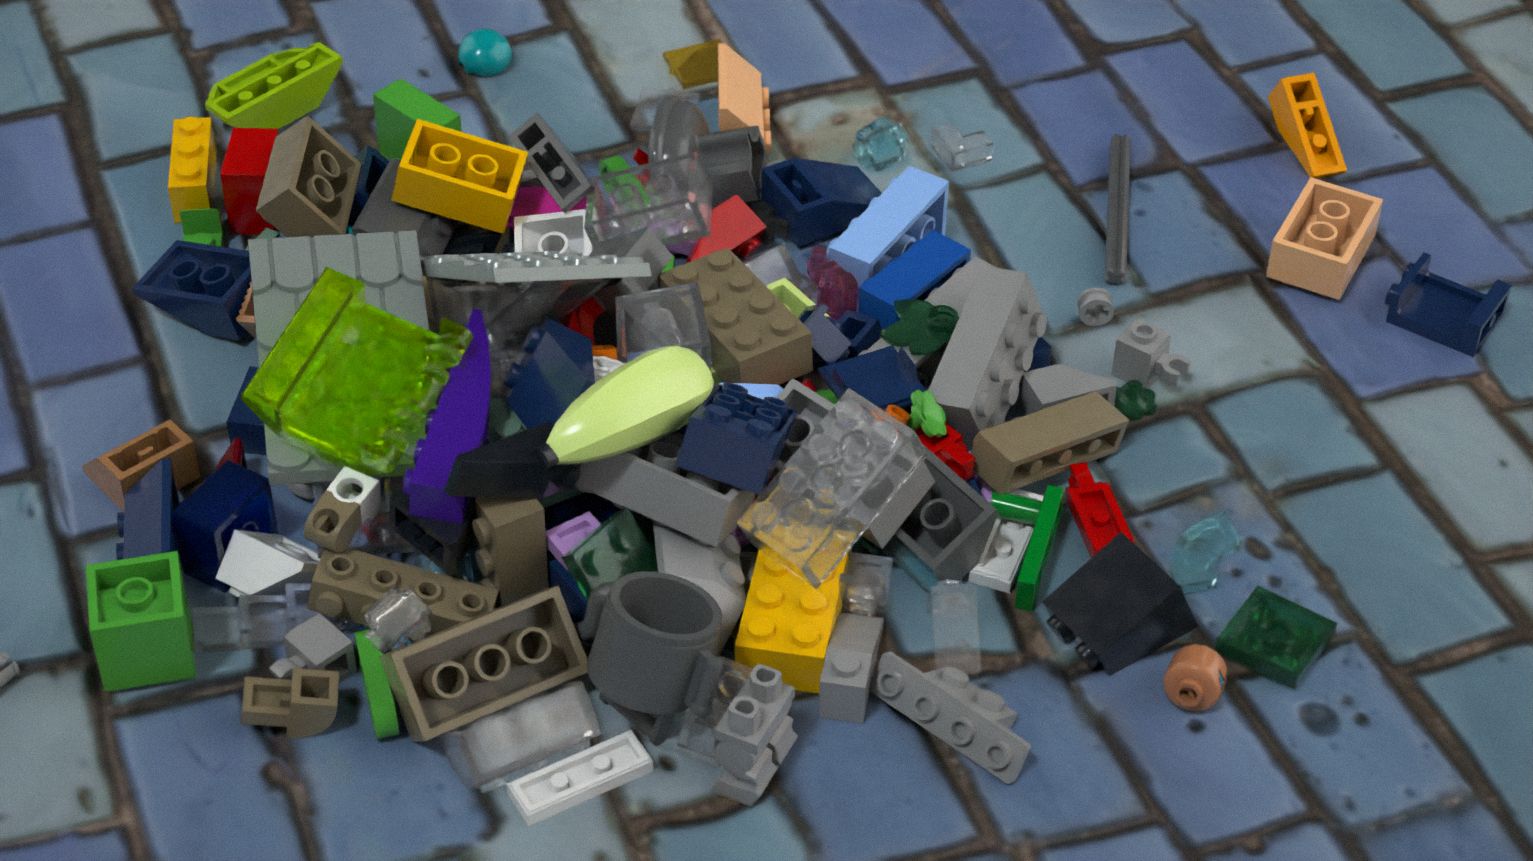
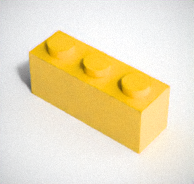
[168,116,217,223]

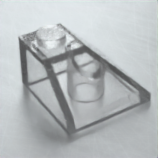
[615,282,711,371]

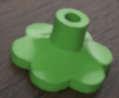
[907,389,947,438]

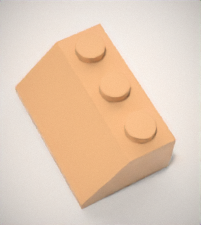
[718,44,771,153]

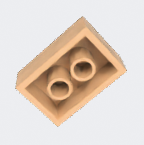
[1266,177,1383,300]

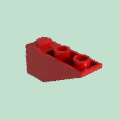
[685,194,767,264]

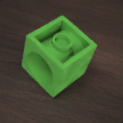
[86,551,197,692]

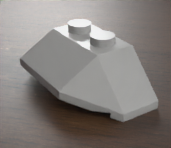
[653,522,746,657]

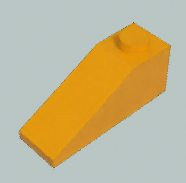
[1267,72,1347,179]

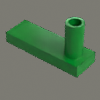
[990,485,1064,612]

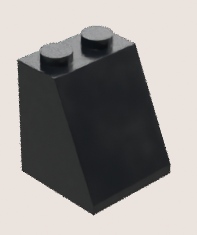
[1042,532,1198,676]

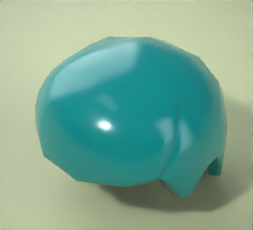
[458,28,512,77]

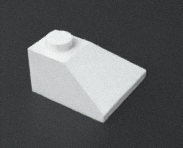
[514,208,598,256]
[215,530,341,601]

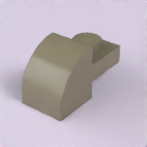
[241,668,339,739]

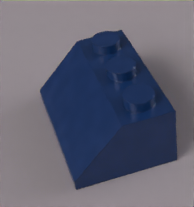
[116,458,183,574]

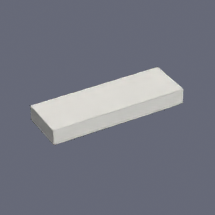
[968,489,1044,594]
[507,730,653,826]

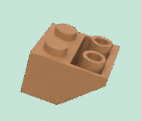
[82,419,200,512]

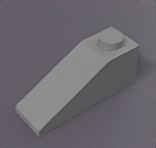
[819,612,884,724]

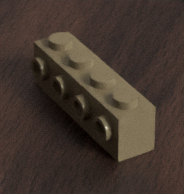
[971,391,1129,495]
[307,548,499,641]

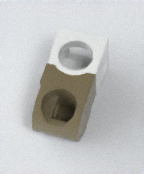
[304,466,382,553]

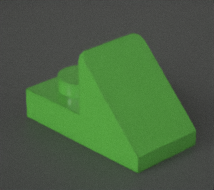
[180,209,226,247]

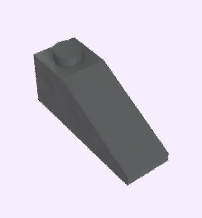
[508,113,595,213]

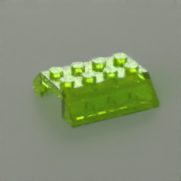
[241,266,474,475]

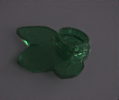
[880,299,959,355]

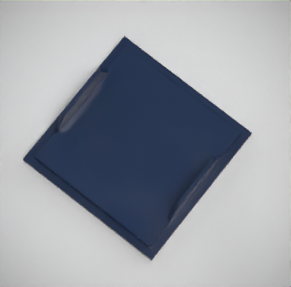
[818,345,926,421]

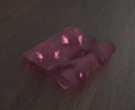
[806,246,858,321]

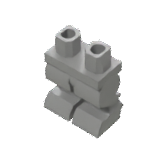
[711,664,798,807]

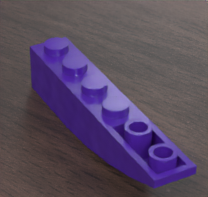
[403,309,491,524]

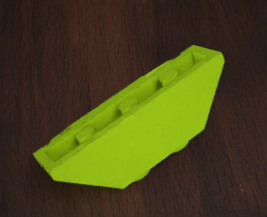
[205,42,343,129]

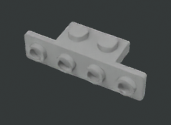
[870,652,1031,784]

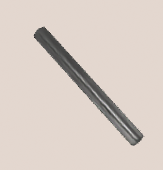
[1105,134,1131,285]

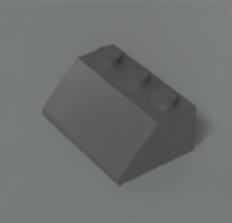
[351,158,459,256]
[891,435,999,592]

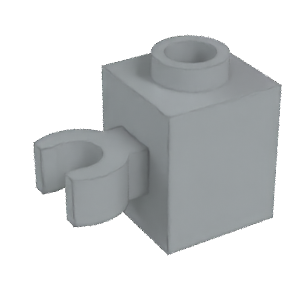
[1111,318,1191,391]
[269,613,357,683]

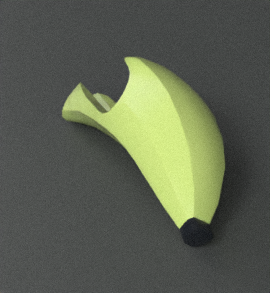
[535,346,714,470]

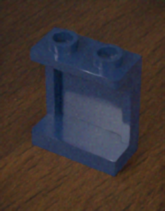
[1385,252,1512,357]

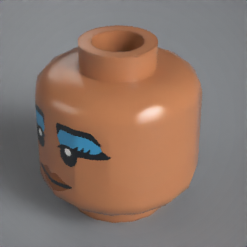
[1163,644,1228,712]

